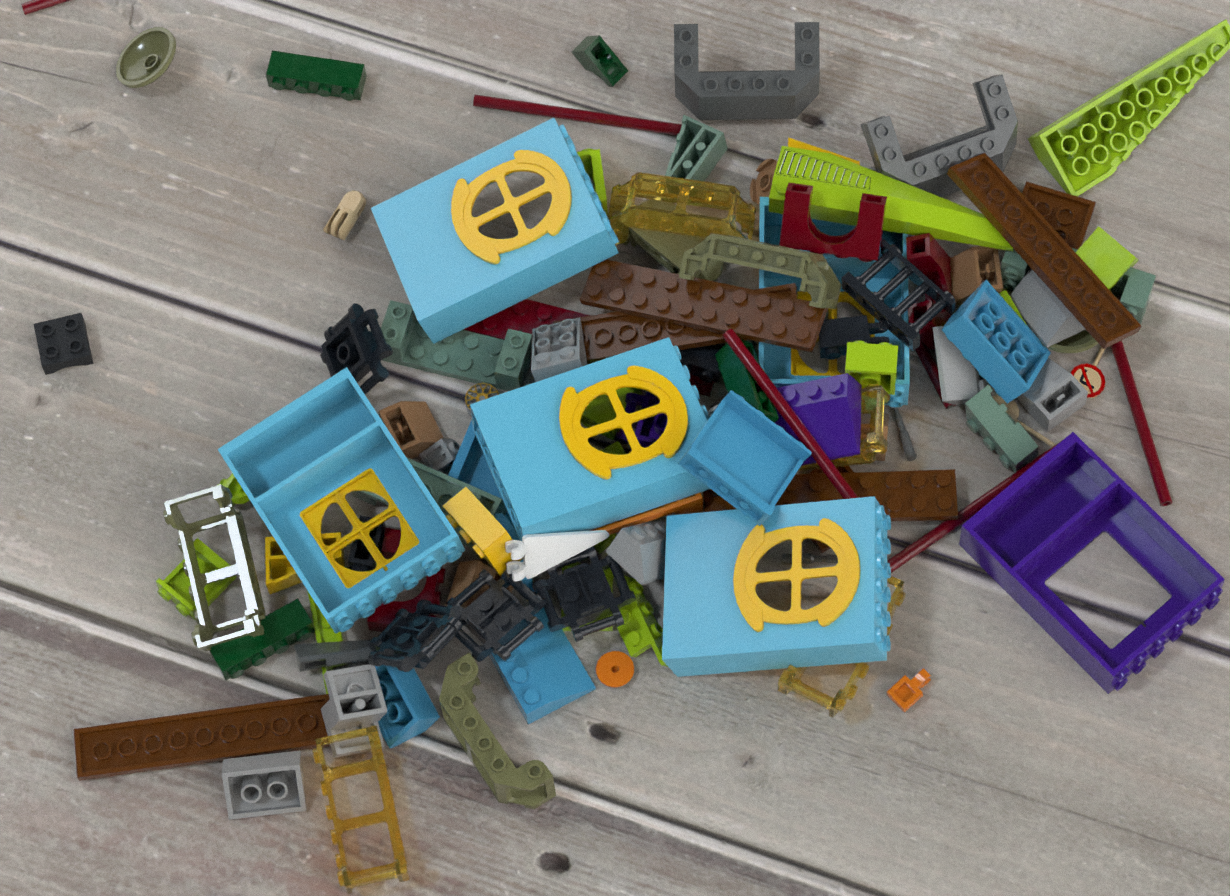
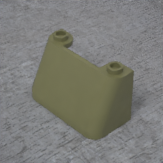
[616,193,711,274]

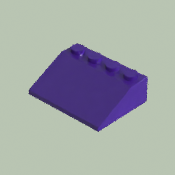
[775,373,862,466]

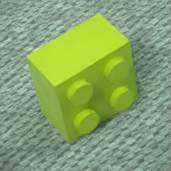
[845,341,898,395]

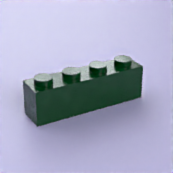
[266,50,367,101]
[715,339,779,423]
[209,598,315,681]

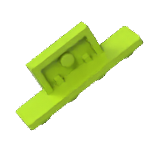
[617,576,668,667]

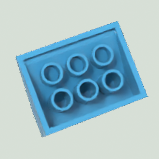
[942,280,1051,404]
[481,608,596,725]

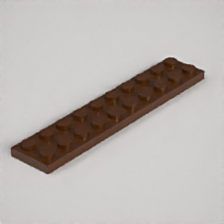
[947,153,1142,349]
[580,259,828,353]
[553,283,798,365]
[703,469,958,522]
[74,694,330,781]

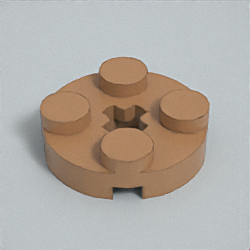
[750,158,778,205]

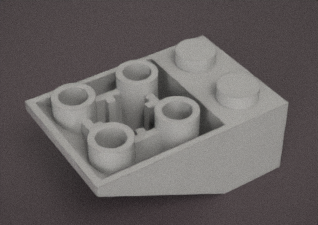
[531,317,587,382]
[1016,358,1088,432]

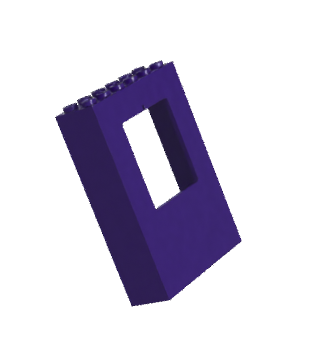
[959,432,1225,694]

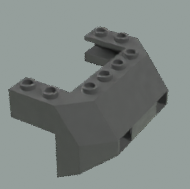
[674,22,820,120]
[860,75,1018,197]

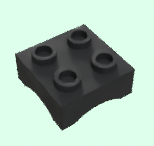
[34,313,94,375]

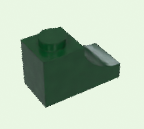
[572,35,628,87]

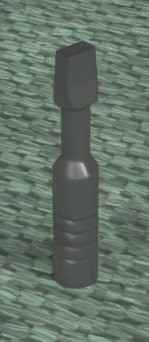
[894,408,917,461]
[782,554,838,564]

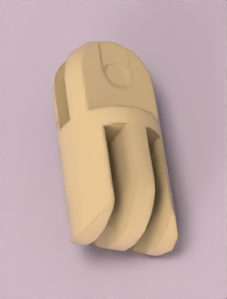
[323,190,366,240]

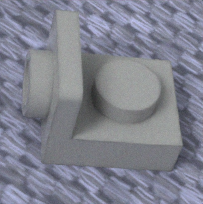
[419,438,460,472]

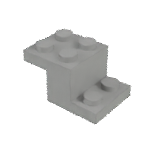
[321,664,388,758]

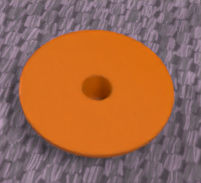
[596,651,634,688]

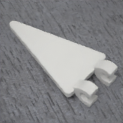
[505,530,609,581]

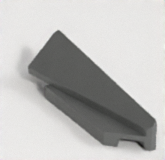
[294,640,372,672]

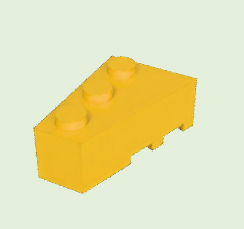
[443,487,523,576]
[265,532,345,594]

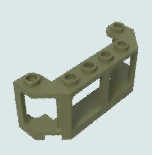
[679,233,841,309]
[163,484,266,651]
[439,652,556,809]

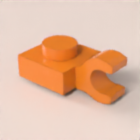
[886,668,931,713]

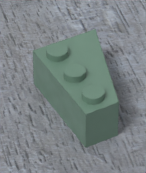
[664,115,728,203]
[965,385,1039,472]

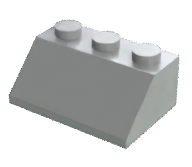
[1010,270,1085,348]
[933,326,988,406]
[606,519,666,585]
[222,751,307,820]

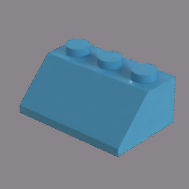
[375,665,440,748]

